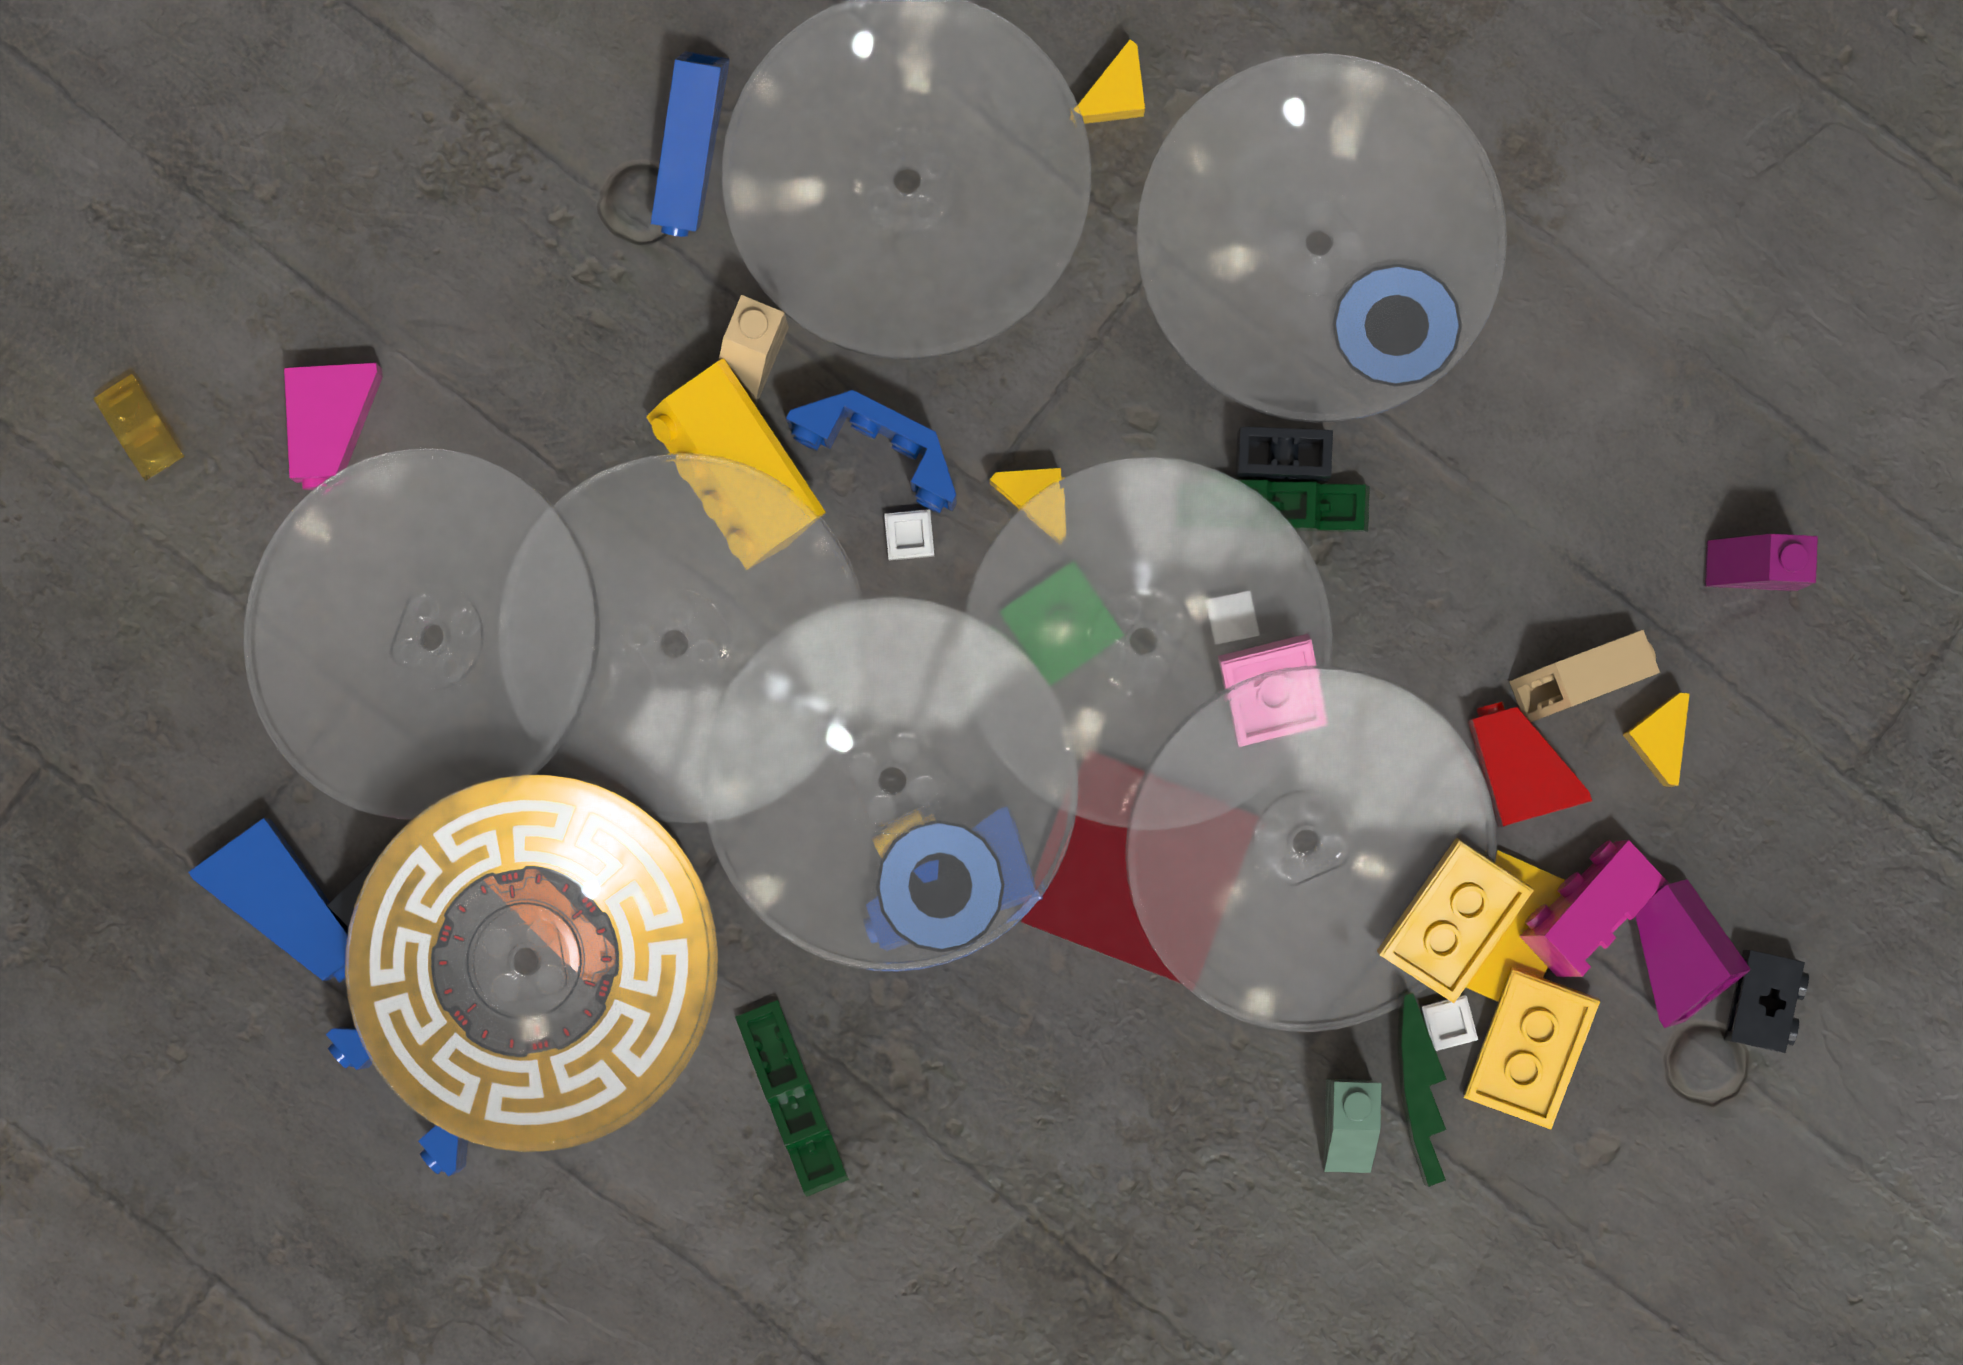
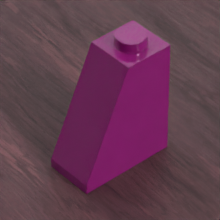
[1705,534,1818,591]
[1635,879,1751,1028]

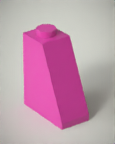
[284,363,383,490]

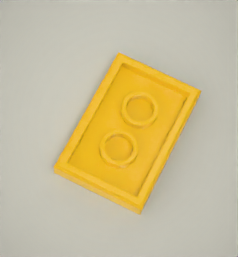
[1377,837,1534,1003]
[1465,850,1565,1002]
[1463,967,1600,1129]

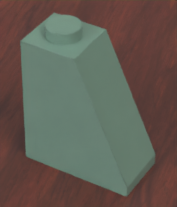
[1324,1079,1382,1173]

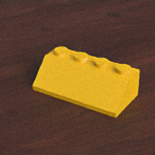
[646,358,826,570]

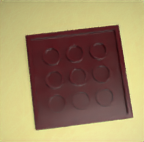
[1021,750,1259,988]

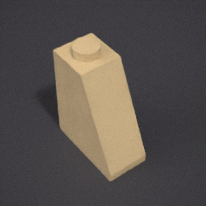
[718,295,789,406]
[1509,630,1660,723]

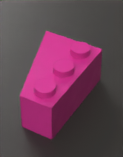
[1519,840,1666,977]

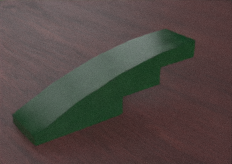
[1176,480,1370,532]
[1397,992,1447,1187]
[735,1000,849,1197]

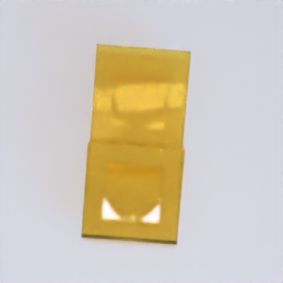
[93,374,184,481]

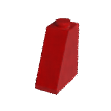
[1468,701,1592,827]

